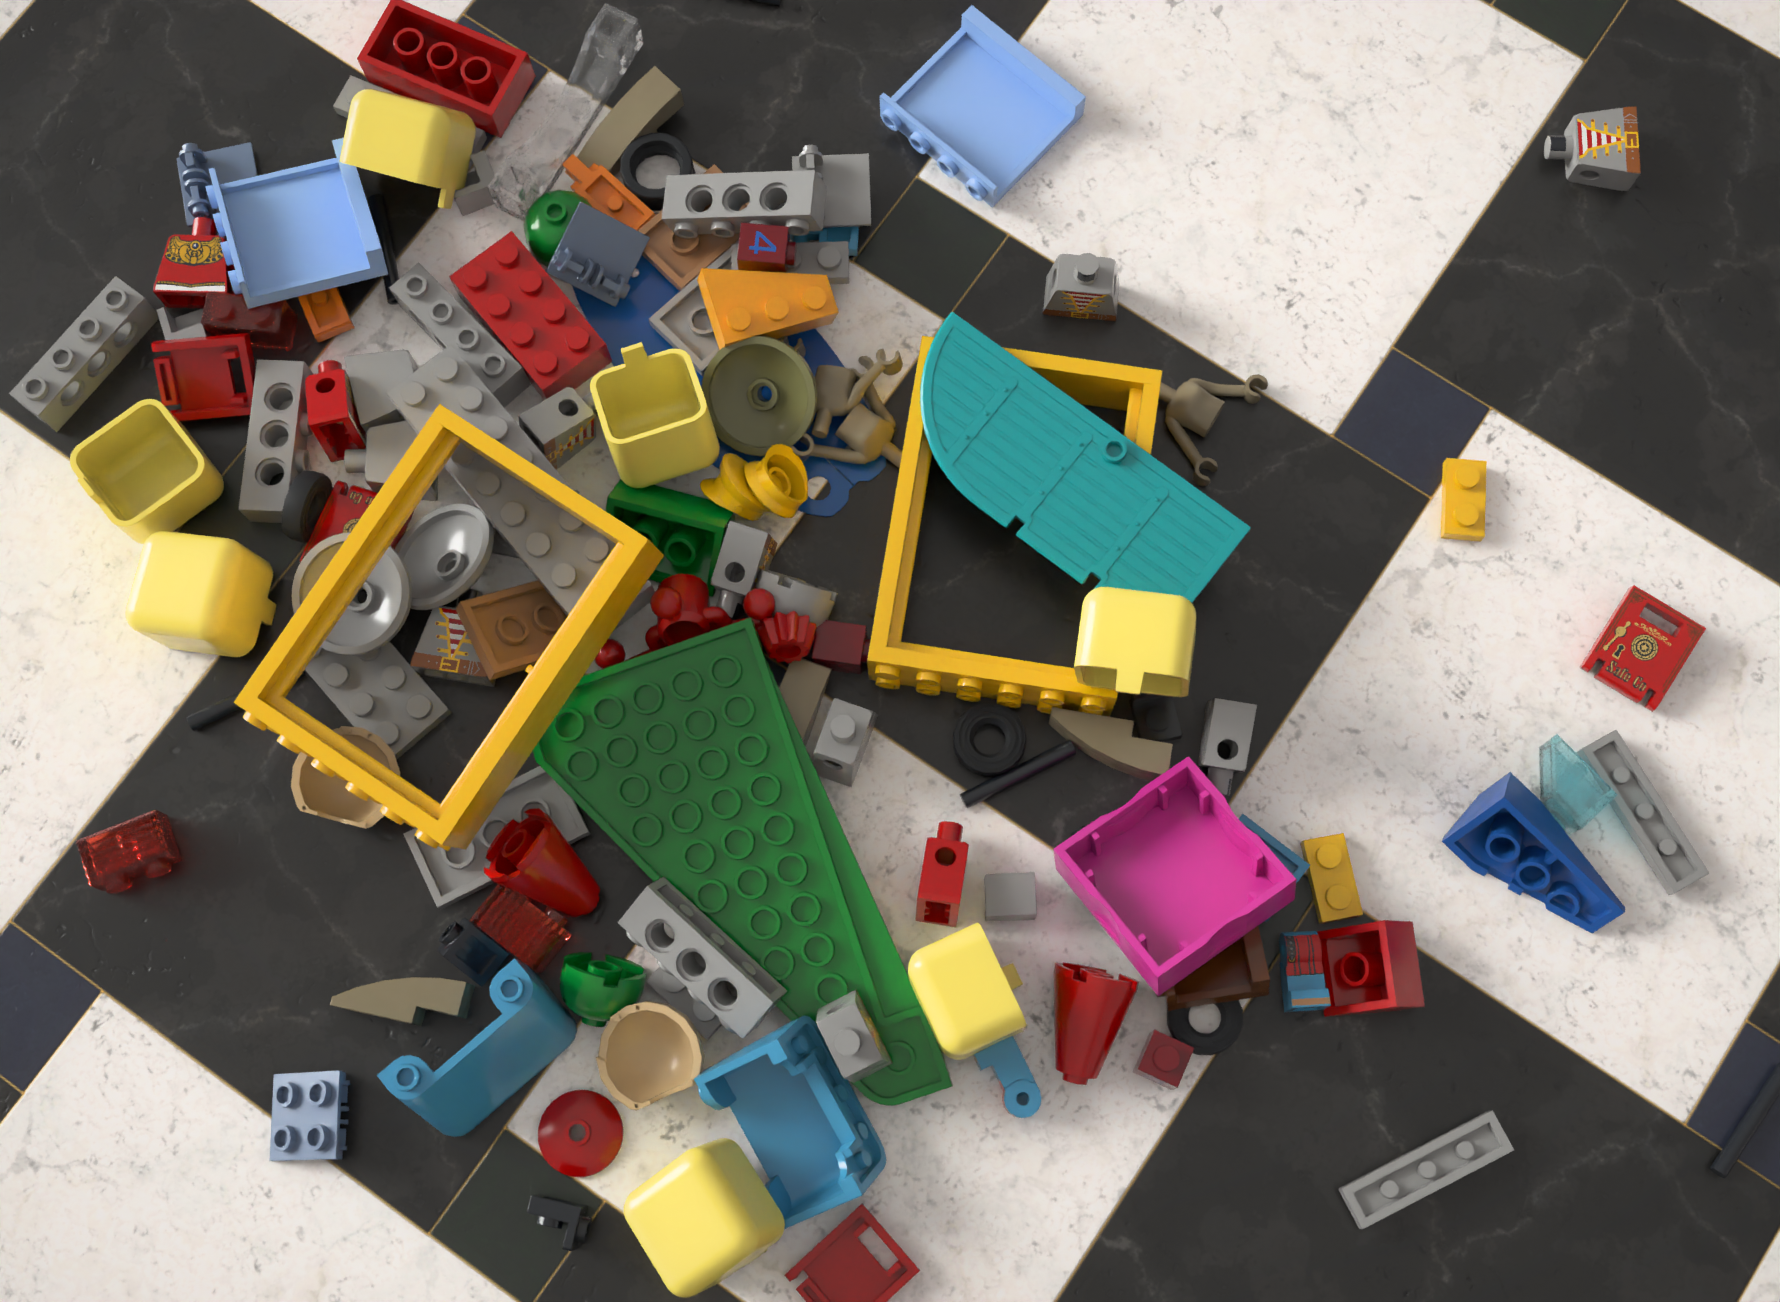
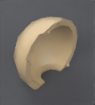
[291,726,400,829]
[596,1001,705,1111]

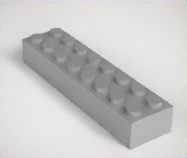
[386,344,655,630]

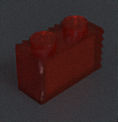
[201,292,297,352]
[76,809,182,894]
[470,884,572,974]

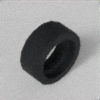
[620,133,695,211]

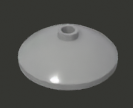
[395,504,494,610]
[291,532,412,655]

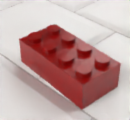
[357,0,536,138]
[449,231,612,400]

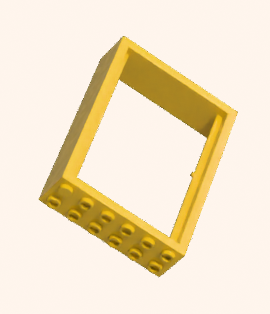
[867,336,1162,717]
[234,404,664,851]

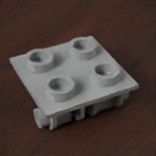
[792,145,871,228]

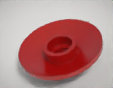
[538,1090,623,1177]

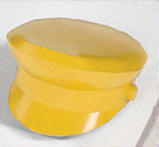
[744,444,808,518]
[700,453,770,521]

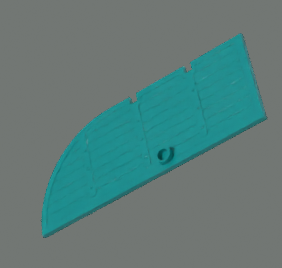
[920,312,1251,603]

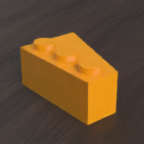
[697,268,839,350]

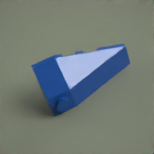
[1442,772,1625,933]

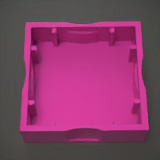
[1053,756,1297,996]

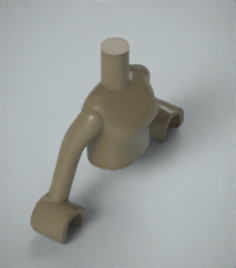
[780,336,903,438]
[790,356,902,468]
[1159,374,1268,486]

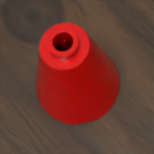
[484,808,600,917]
[1053,962,1139,1085]

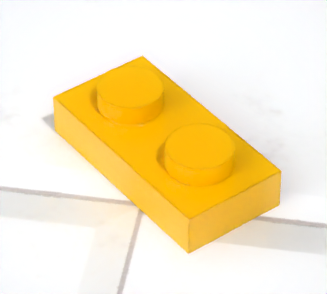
[1441,458,1487,542]
[1300,833,1363,924]

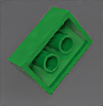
[606,479,736,597]

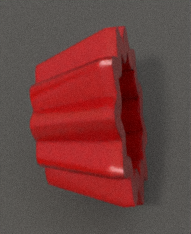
[757,611,817,663]

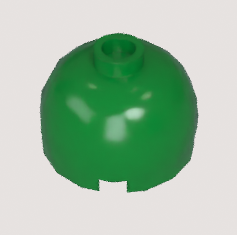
[523,190,592,267]
[560,952,647,1027]

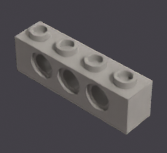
[661,170,827,239]
[389,262,531,408]
[9,276,159,432]
[238,360,313,523]
[618,877,787,1039]

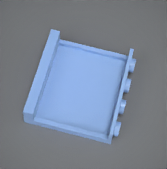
[880,5,1086,208]
[205,138,388,309]

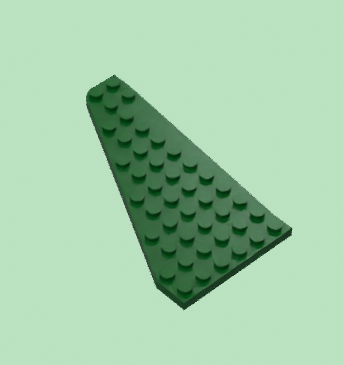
[533,618,953,1106]

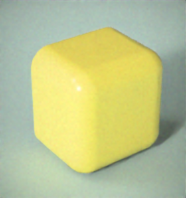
[339,89,476,209]
[590,342,720,489]
[70,399,224,545]
[125,531,277,657]
[1074,587,1196,697]
[908,922,1027,1060]
[624,1138,785,1298]

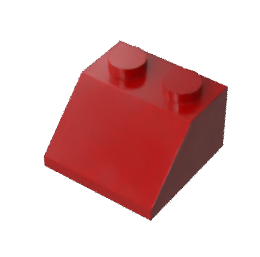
[1317,920,1425,1017]

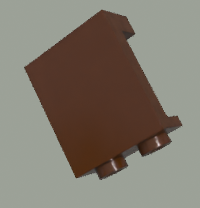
[1156,926,1270,1011]

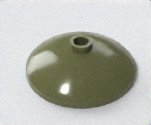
[701,336,817,456]

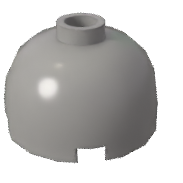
[755,569,838,627]

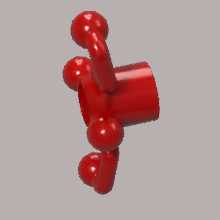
[594,574,775,669]

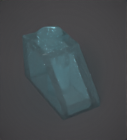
[1539,734,1618,835]

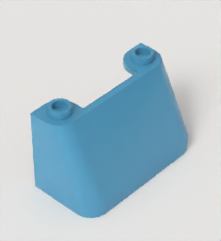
[377,958,577,1137]
[694,1015,886,1229]

